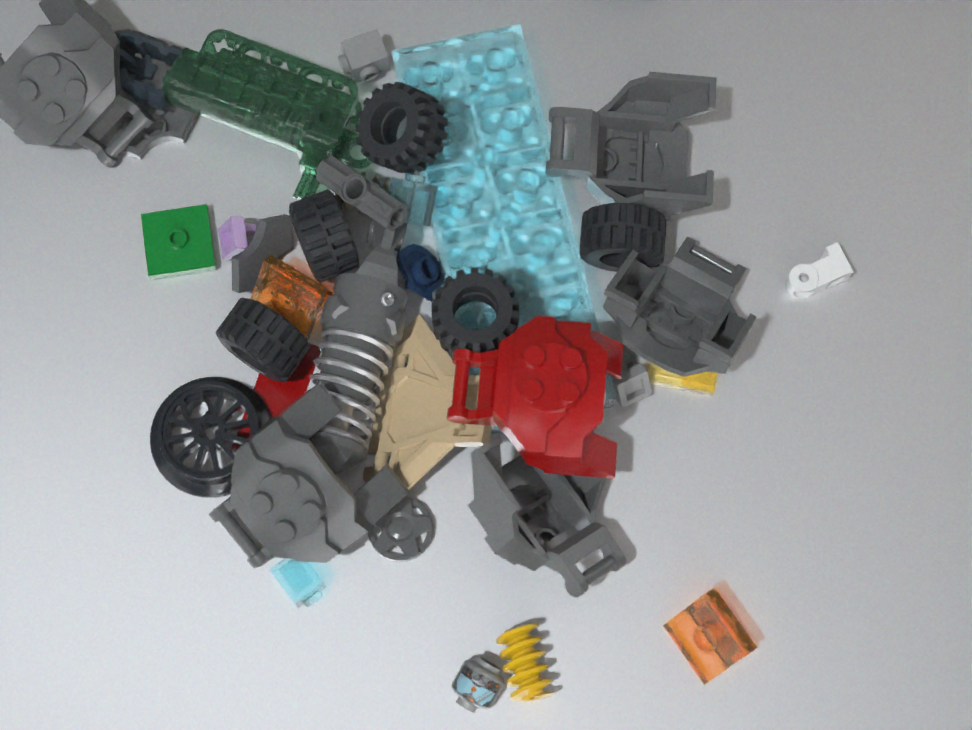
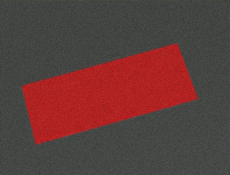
[230,343,321,452]

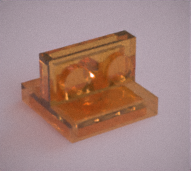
[250,254,333,341]
[663,588,757,685]

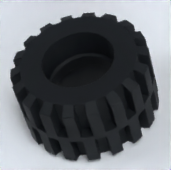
[355,82,448,174]
[289,189,359,283]
[579,203,667,272]
[431,267,520,357]
[215,298,310,382]

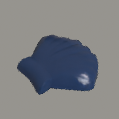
[396,244,446,302]

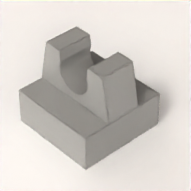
[609,361,653,409]

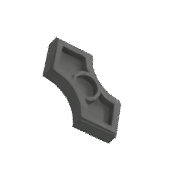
[109,100,199,160]
[231,214,292,293]

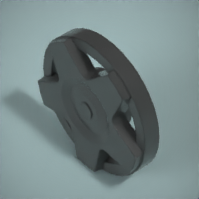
[368,496,433,562]

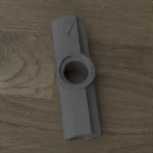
[316,155,408,231]

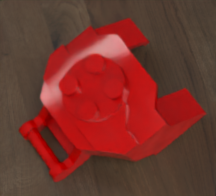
[447,316,623,479]

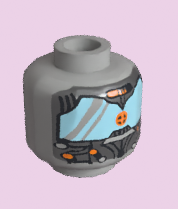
[451,656,505,713]

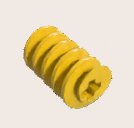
[496,623,556,703]

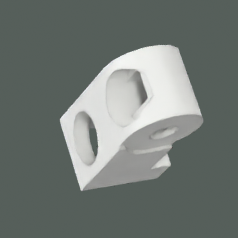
[785,242,853,300]

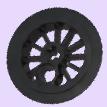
[150,377,272,498]

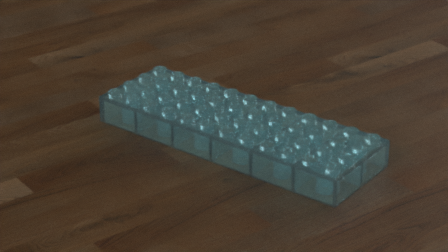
[391,24,616,434]

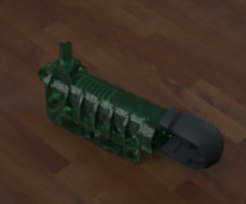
[114,29,372,200]

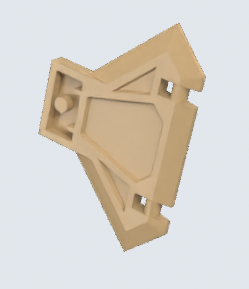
[363,314,492,490]

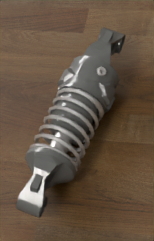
[305,219,408,475]

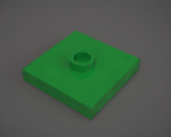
[141,204,217,280]

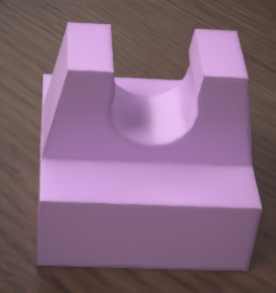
[218,216,256,260]

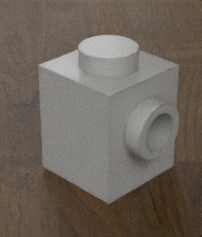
[338,29,391,84]

